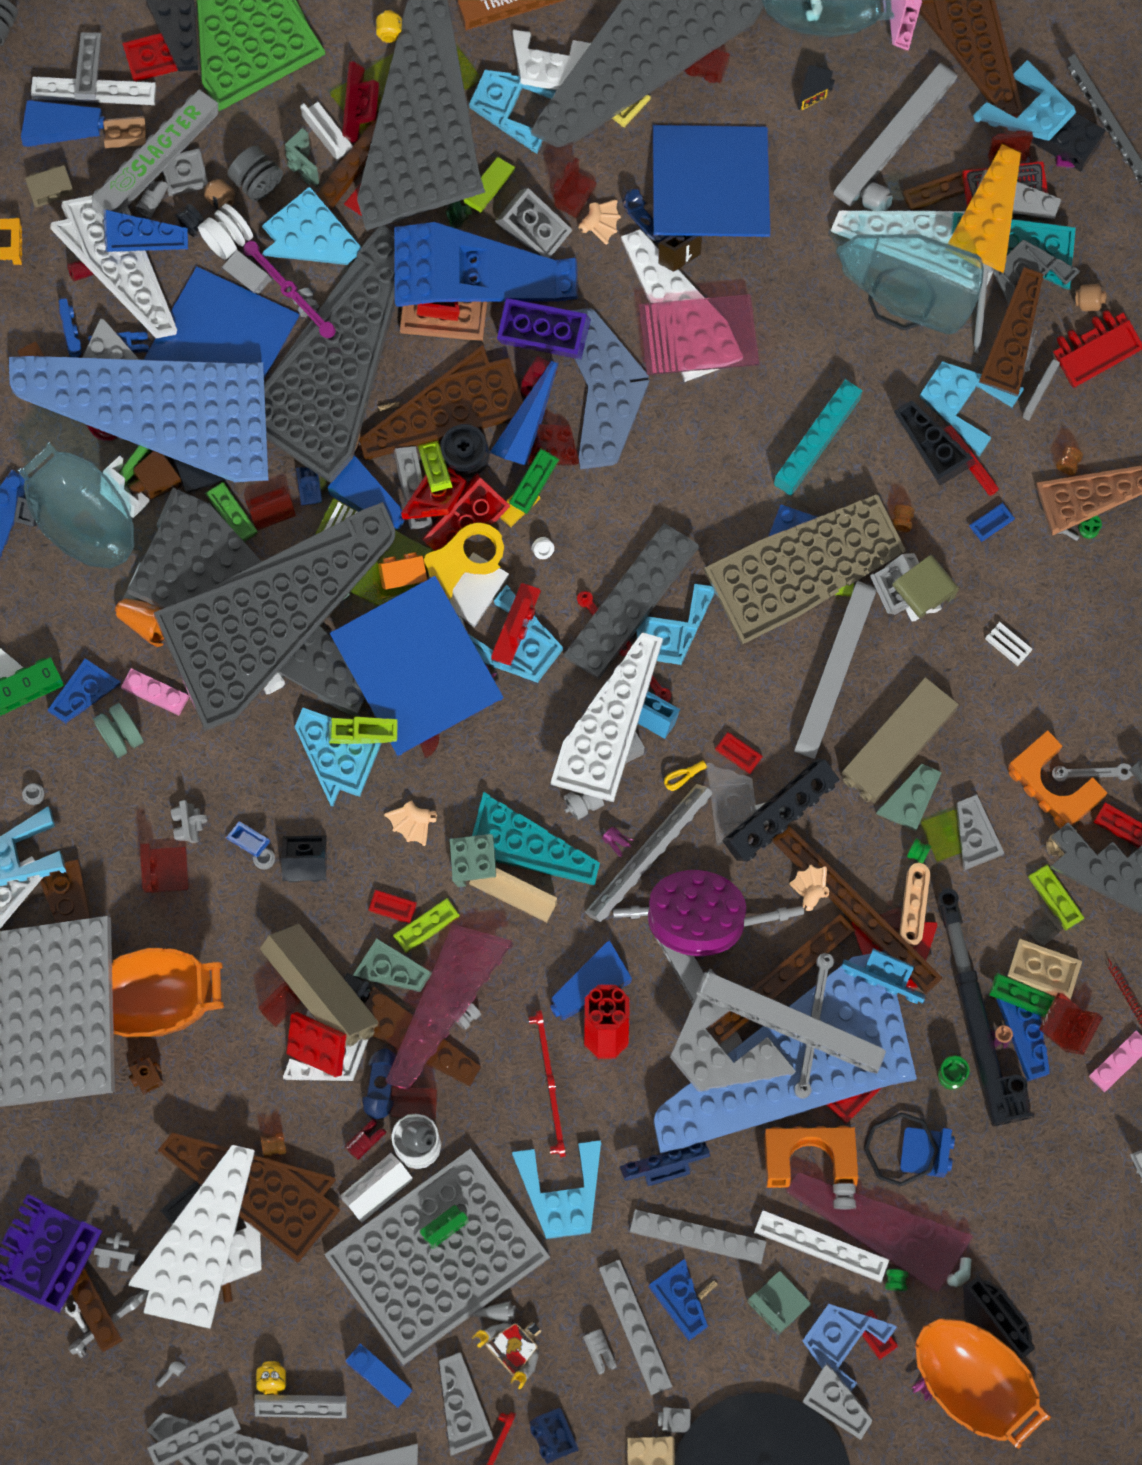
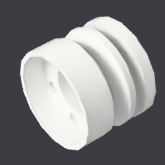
[198,204,253,260]
[392,1114,441,1169]

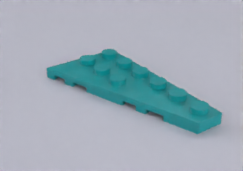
[951,212,1076,290]
[472,792,600,885]

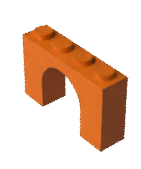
[1008,730,1107,828]
[764,1126,858,1188]

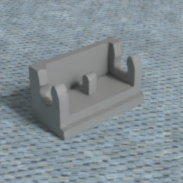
[222,250,272,294]
[870,566,909,615]

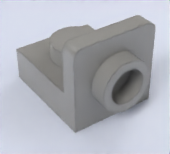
[658,1407,691,1433]

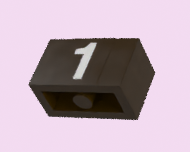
[658,235,702,272]

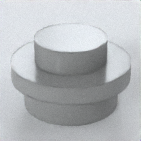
[22,783,44,805]
[253,848,275,870]

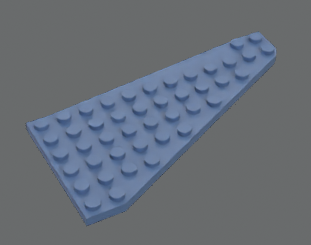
[654,951,917,1153]

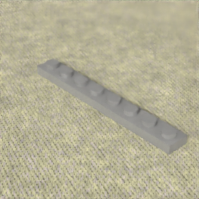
[585,784,713,922]

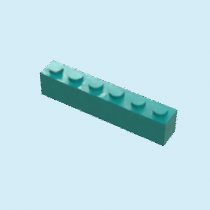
[774,379,863,496]

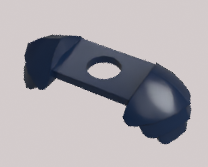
[622,189,671,243]
[362,1048,400,1120]

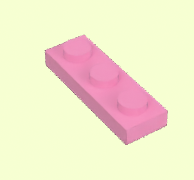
[121,669,189,716]
[1089,1031,1142,1092]

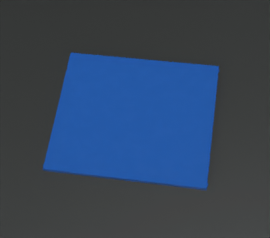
[653,125,770,237]
[144,266,300,379]
[330,576,504,756]

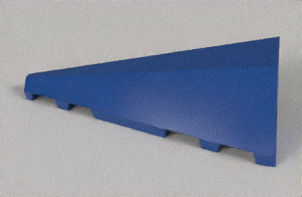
[490,361,559,465]

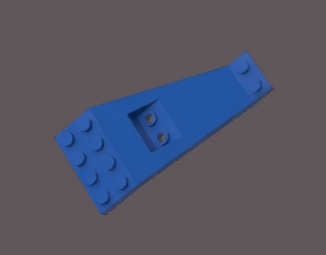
[395,222,578,307]

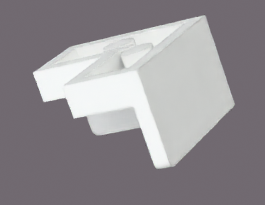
[101,456,149,518]

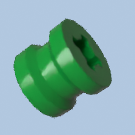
[1079,515,1102,539]
[907,838,932,864]
[885,1269,909,1291]

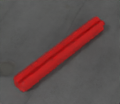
[944,425,999,496]

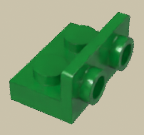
[420,1205,469,1250]

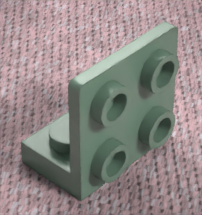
[285,128,319,188]
[450,834,496,887]
[747,1272,810,1335]

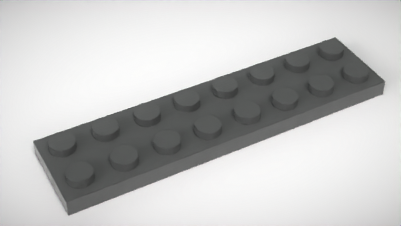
[1068,54,1142,185]
[564,523,699,680]

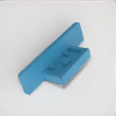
[841,948,926,1004]

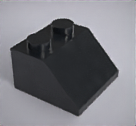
[281,835,327,882]

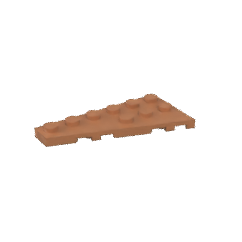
[1036,466,1142,536]

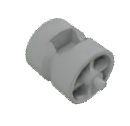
[564,791,604,821]

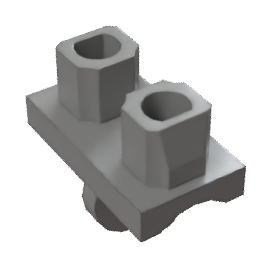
[171,800,208,843]
[94,1232,139,1272]

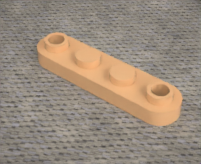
[899,863,930,947]

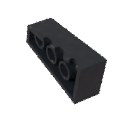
[894,400,975,486]

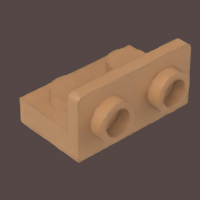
[104,116,147,148]

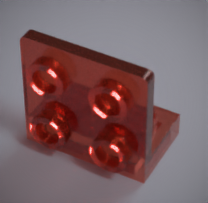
[987,131,1033,166]
[553,157,597,218]
[529,425,579,466]
[140,844,188,893]
[1039,992,1103,1055]

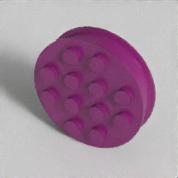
[648,870,746,956]

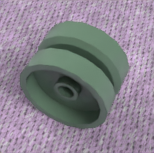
[92,703,144,759]

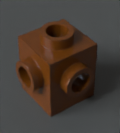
[129,1057,163,1095]

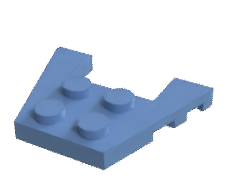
[802,1304,897,1391]

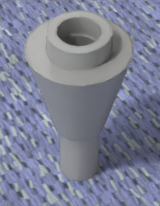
[473,1301,516,1324]

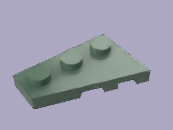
[876,764,942,831]
[353,939,432,992]

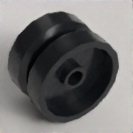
[441,424,490,477]

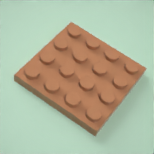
[400,260,487,341]

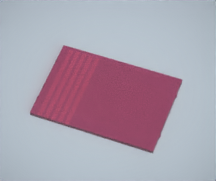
[639,294,759,375]

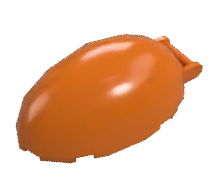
[112,948,224,1037]
[916,1319,1051,1449]

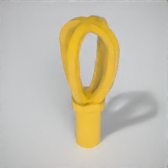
[664,760,707,791]

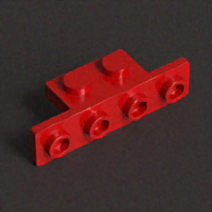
[491,583,541,666]

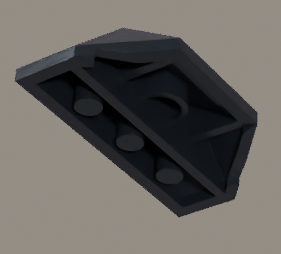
[963,1276,1035,1360]

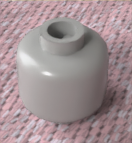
[860,183,893,211]

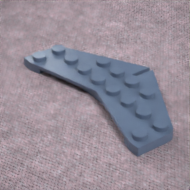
[570,308,649,469]

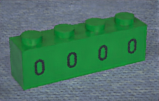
[0,657,64,716]

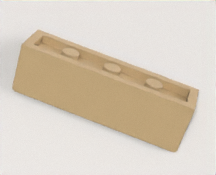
[469,868,557,923]

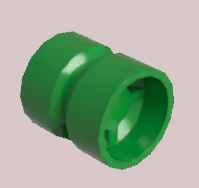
[937,1056,970,1090]

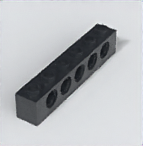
[722,759,840,862]

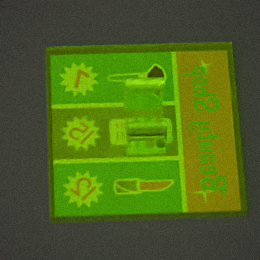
[920,809,962,862]

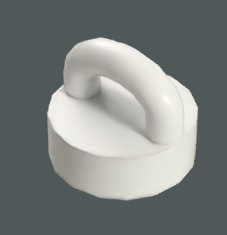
[531,537,554,559]

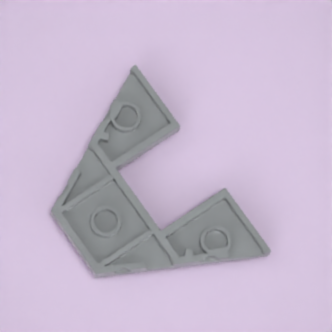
[670,969,796,1092]

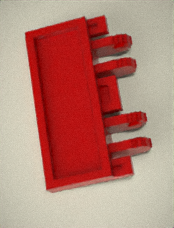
[1053,310,1142,388]

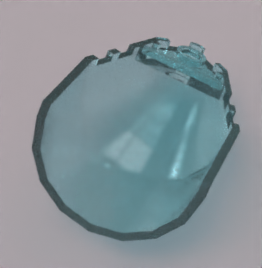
[836,234,984,335]

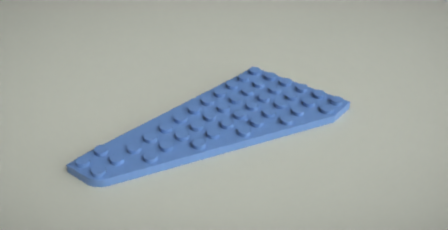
[9,356,269,482]

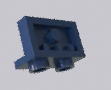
[529,1407,579,1464]

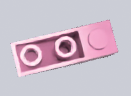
[889,0,922,50]

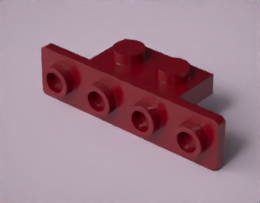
[342,61,379,143]

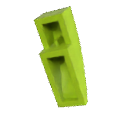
[329,717,397,744]

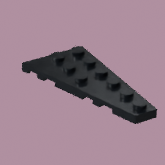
[145,0,198,72]

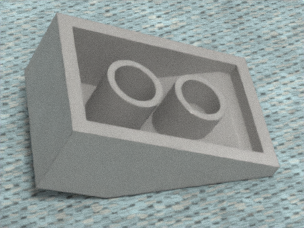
[495,188,572,258]

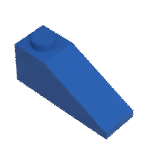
[345,1344,413,1408]

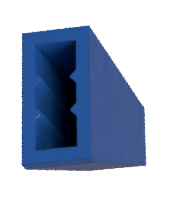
[21,100,105,147]
[328,456,404,530]
[550,941,632,1021]

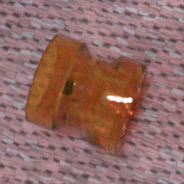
[1056,446,1084,475]
[892,505,915,532]
[260,1132,287,1158]

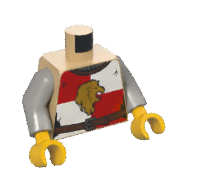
[472,1322,541,1389]

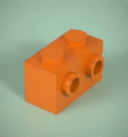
[378,552,427,589]

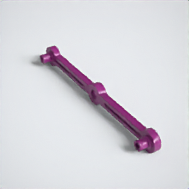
[243,241,336,338]

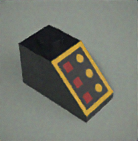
[797,65,835,110]

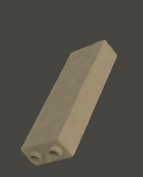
[841,677,959,804]
[260,924,379,1047]

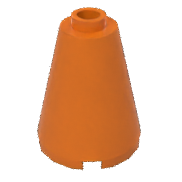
[115,598,164,647]

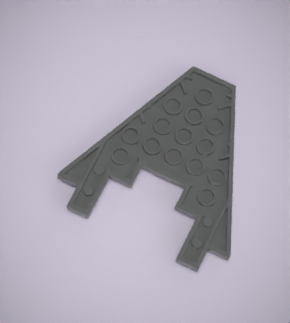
[1050,759,1142,914]

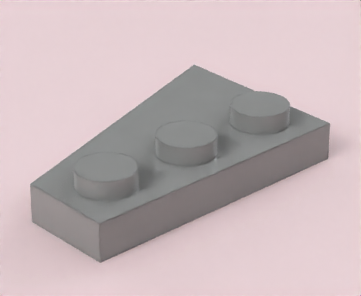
[956,795,1004,871]
[803,1363,873,1440]

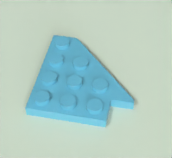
[262,187,361,265]
[295,708,382,806]

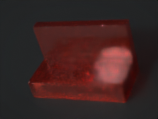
[245,486,296,530]
[258,981,302,1028]
[391,1086,437,1119]

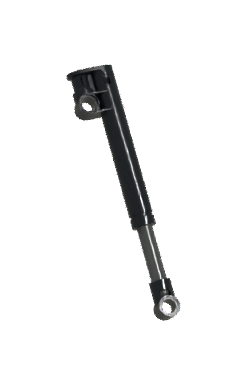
[937,889,1035,1126]

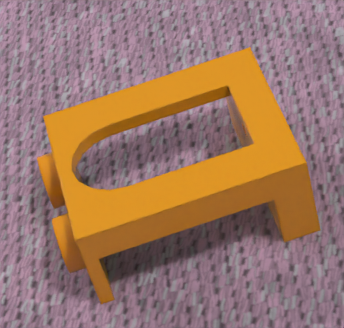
[0,218,22,265]

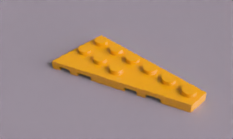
[947,144,1021,273]

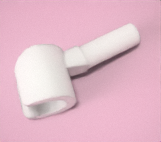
[65,1302,89,1333]

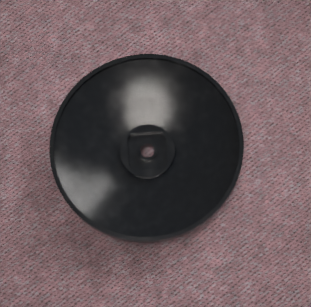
[675,1393,850,1465]

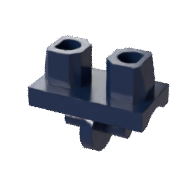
[296,467,322,505]

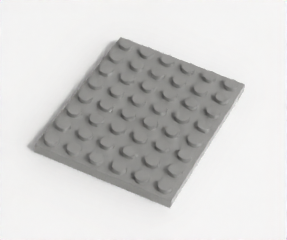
[0,916,115,1107]
[324,1149,550,1366]

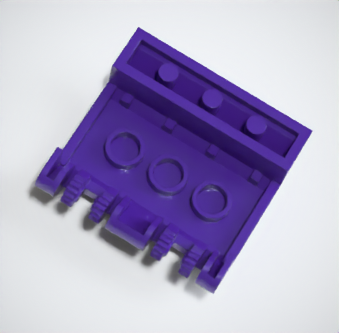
[0,1194,102,1313]

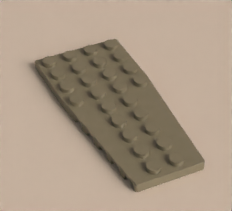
[703,494,905,645]

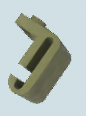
[892,555,959,618]

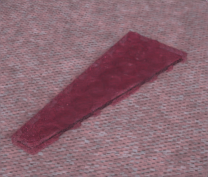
[386,924,513,1090]
[786,1172,973,1292]

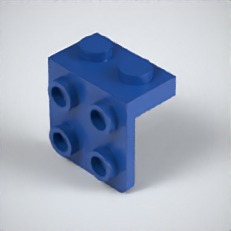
[900,1127,955,1178]

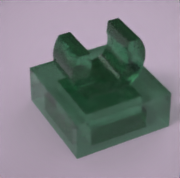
[446,201,472,229]

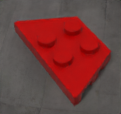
[401,467,467,519]

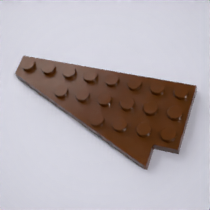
[919,0,1023,117]
[359,346,523,461]
[158,1133,340,1264]

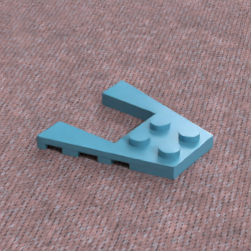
[973,61,1076,141]
[469,70,557,154]
[919,362,1024,456]
[636,584,715,665]
[468,585,563,683]
[0,806,66,886]
[512,1140,601,1239]

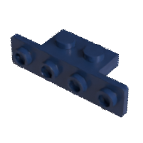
[620,1142,711,1186]

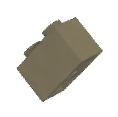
[25,165,74,208]

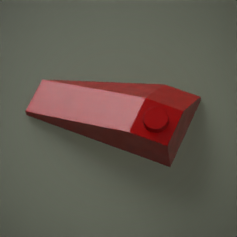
[422,473,511,551]

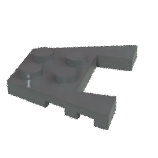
[993,240,1080,305]

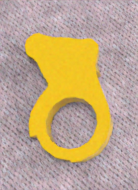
[424,523,504,600]

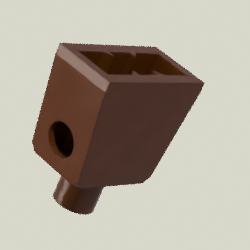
[127,451,182,499]

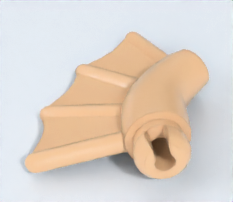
[579,200,621,245]
[384,801,437,846]
[789,865,829,911]

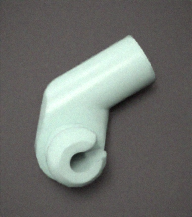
[806,0,822,21]
[947,1258,972,1287]

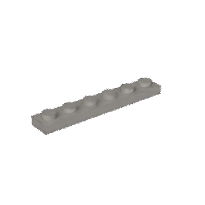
[630,1209,766,1264]
[599,1260,672,1396]

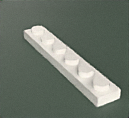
[31,77,156,105]
[754,1211,889,1282]

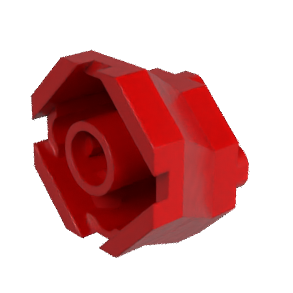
[584,985,630,1059]

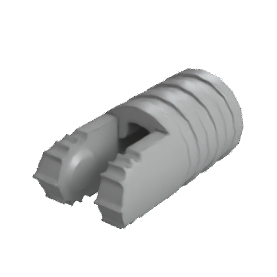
[136,181,168,218]
[583,1329,617,1375]

